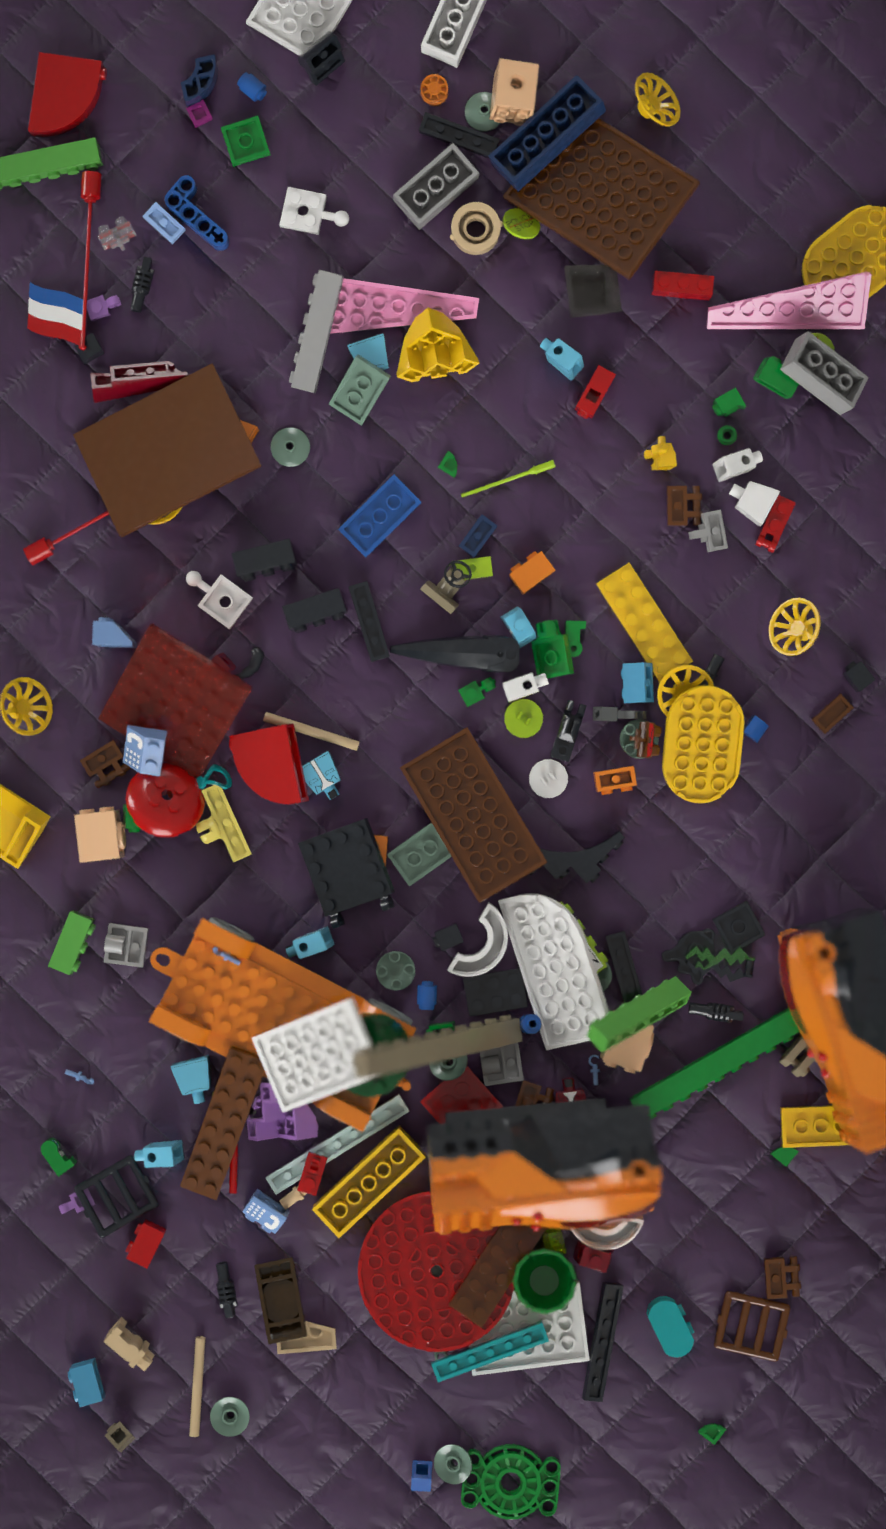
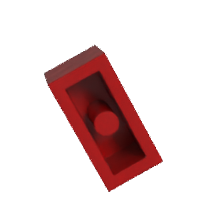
[126,1219,167,1269]

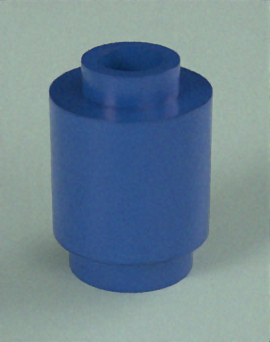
[237,72,267,102]
[417,981,437,1010]
[520,1014,542,1034]

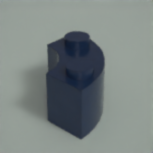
[180,54,218,108]

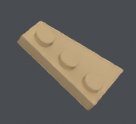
[277,1321,337,1354]

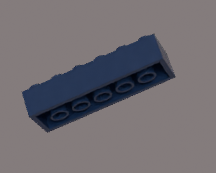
[488,75,606,192]

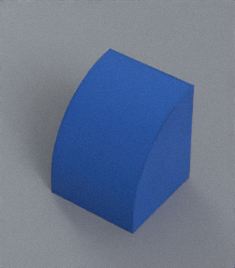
[743,715,769,743]
[411,1460,432,1492]

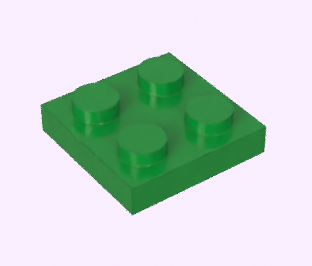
[221,116,270,167]

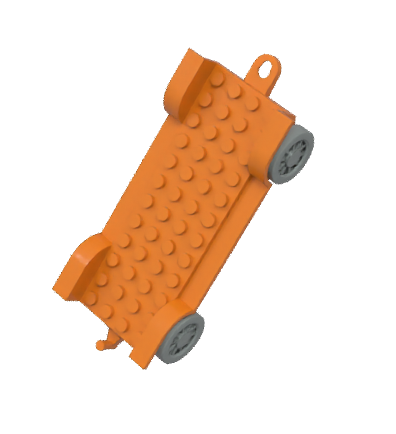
[149,917,416,1132]

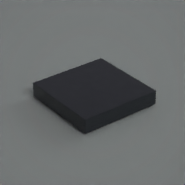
[712,900,766,954]

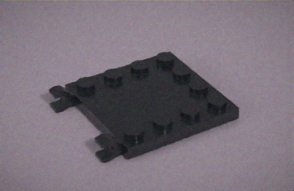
[298,818,395,929]

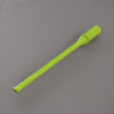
[461,460,555,498]

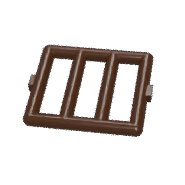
[714,1291,790,1362]

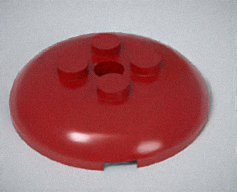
[126,763,205,837]

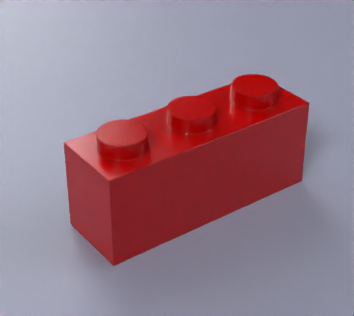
[651,271,714,301]

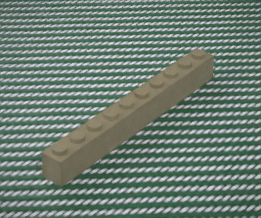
[353,1015,522,1078]

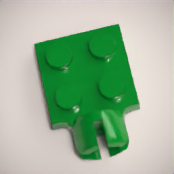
[531,620,574,679]

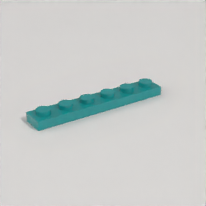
[431,1321,549,1383]

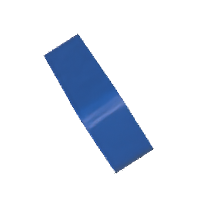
[165,175,229,251]

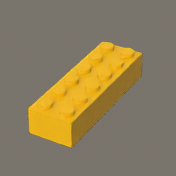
[312,1125,426,1238]

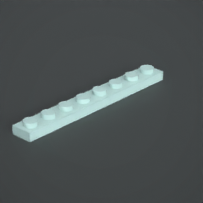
[266,1094,410,1195]

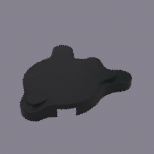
[661,928,715,985]

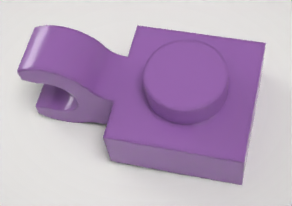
[87,295,122,321]
[59,1188,95,1214]

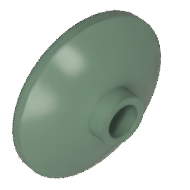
[465,92,500,132]
[271,427,310,467]
[429,1055,468,1081]
[210,1397,250,1437]
[434,1444,472,1484]

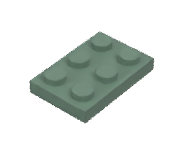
[329,355,391,426]
[387,822,452,887]

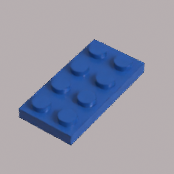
[338,474,422,558]

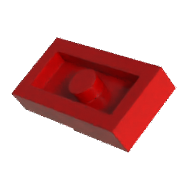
[297,1151,328,1196]

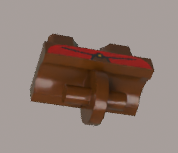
[629,722,662,758]

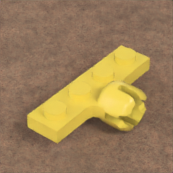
[196,785,252,863]

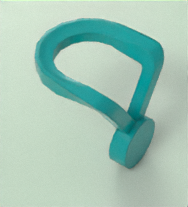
[196,764,232,790]

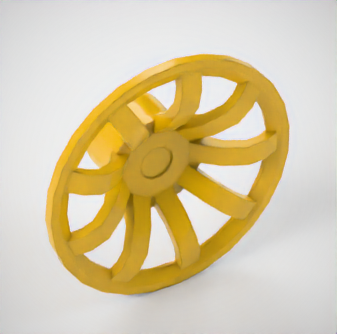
[635,73,681,126]
[769,598,821,656]
[657,665,714,716]
[0,677,53,736]

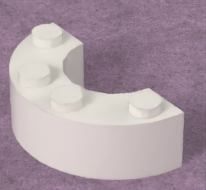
[447,902,508,977]
[571,1216,644,1250]

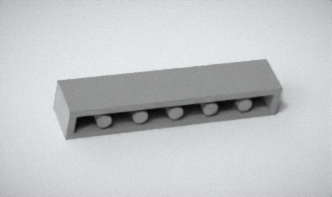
[289,270,344,393]

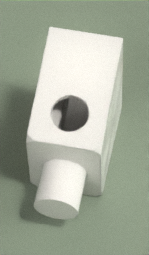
[712,448,763,482]
[729,481,780,526]
[502,673,549,702]

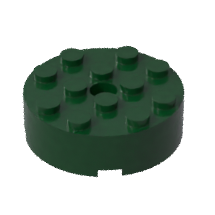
[346,1012,409,1097]

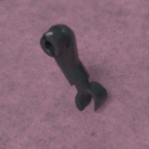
[229,647,265,686]

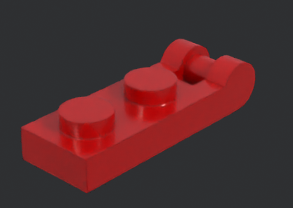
[755,495,796,553]

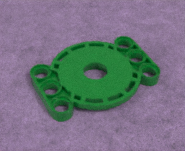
[461,1444,561,1520]

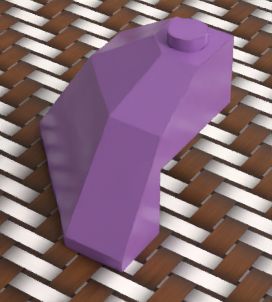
[247,1082,318,1141]

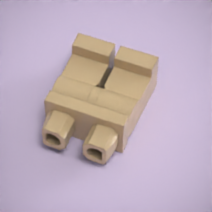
[104,1317,155,1371]

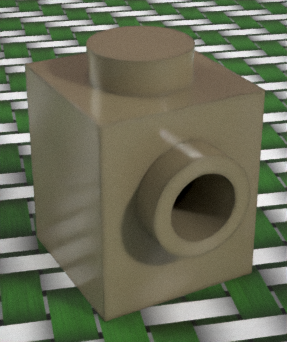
[105,1421,135,1452]

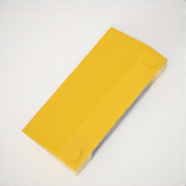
[0,784,51,869]

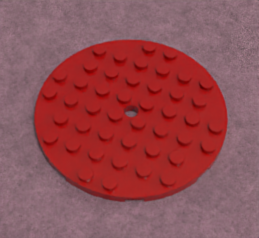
[358,1191,514,1352]

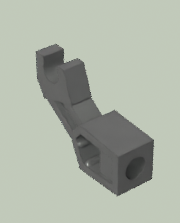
[593,707,646,721]

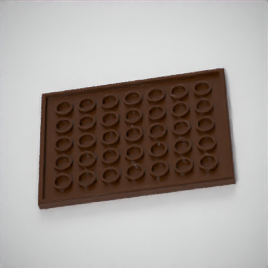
[503,118,700,280]
[73,363,262,538]

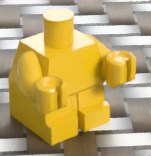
[644,436,677,470]

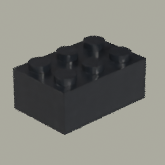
[231,539,298,582]
[282,588,348,634]

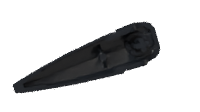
[390,635,519,673]

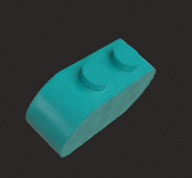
[647,1296,694,1357]

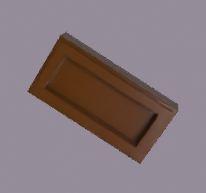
[811,693,854,734]

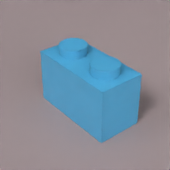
[621,663,654,703]
[68,1358,105,1407]

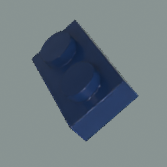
[458,515,498,558]

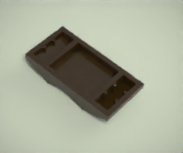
[254,1257,307,1345]

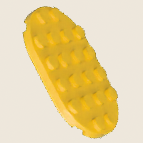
[802,205,886,299]
[662,685,744,803]

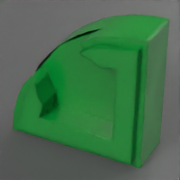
[438,451,457,478]
[770,1147,799,1167]
[698,1424,726,1445]

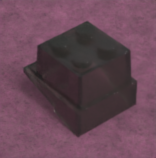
[564,265,622,318]

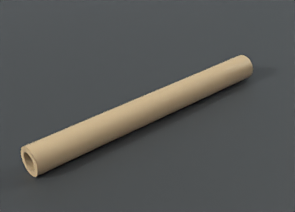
[263,712,360,751]
[189,1336,205,1437]

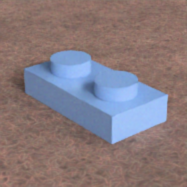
[143,202,185,245]

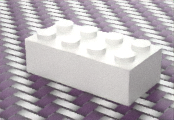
[421,0,487,68]

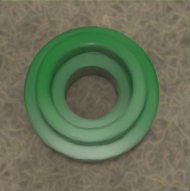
[717,425,737,445]

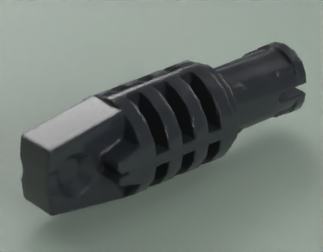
[130,256,154,313]
[688,1002,744,1023]
[216,1261,238,1318]

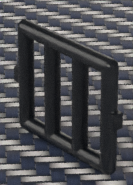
[74,1155,159,1238]

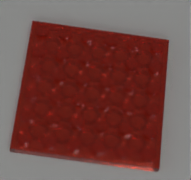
[98,623,253,779]

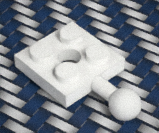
[280,187,349,235]
[186,571,253,629]

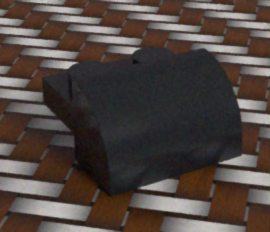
[298,31,345,86]

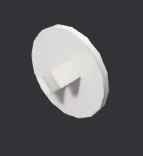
[529,759,568,798]

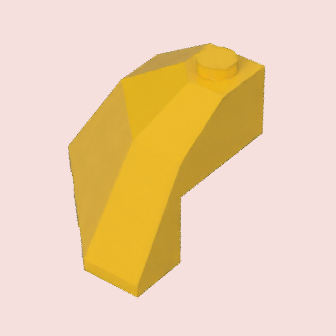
[396,307,479,382]

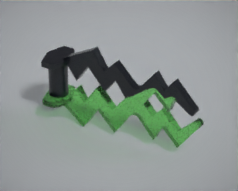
[685,946,756,982]

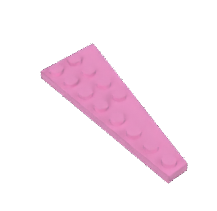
[707,272,871,329]
[330,278,479,334]

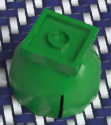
[512,1248,577,1315]

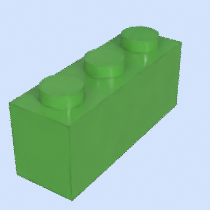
[48,910,96,975]

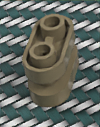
[779,1035,816,1077]

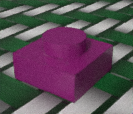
[186,100,213,128]

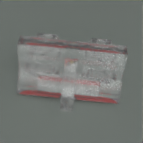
[97,216,137,251]

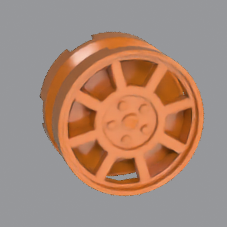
[421,74,448,106]

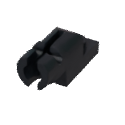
[550,700,587,762]

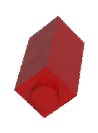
[575,365,616,419]

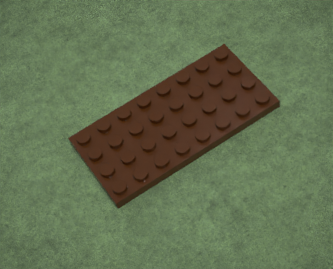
[400,727,548,903]

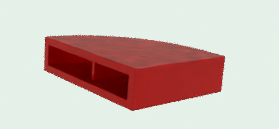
[28,52,107,137]
[229,723,309,804]

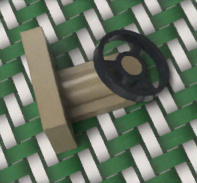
[420,560,472,614]

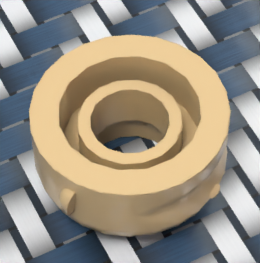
[450,202,503,255]

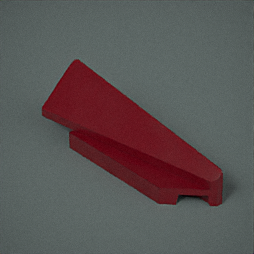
[90,361,188,403]

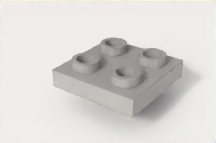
[104,923,149,968]
[480,1043,524,1086]

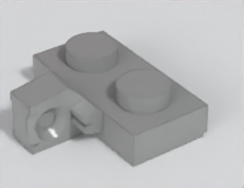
[688,510,728,552]

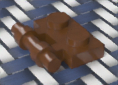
[667,486,703,526]
[80,740,131,789]
[515,1080,555,1107]
[764,1256,801,1299]

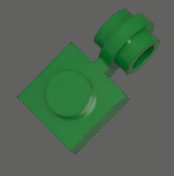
[458,677,496,708]

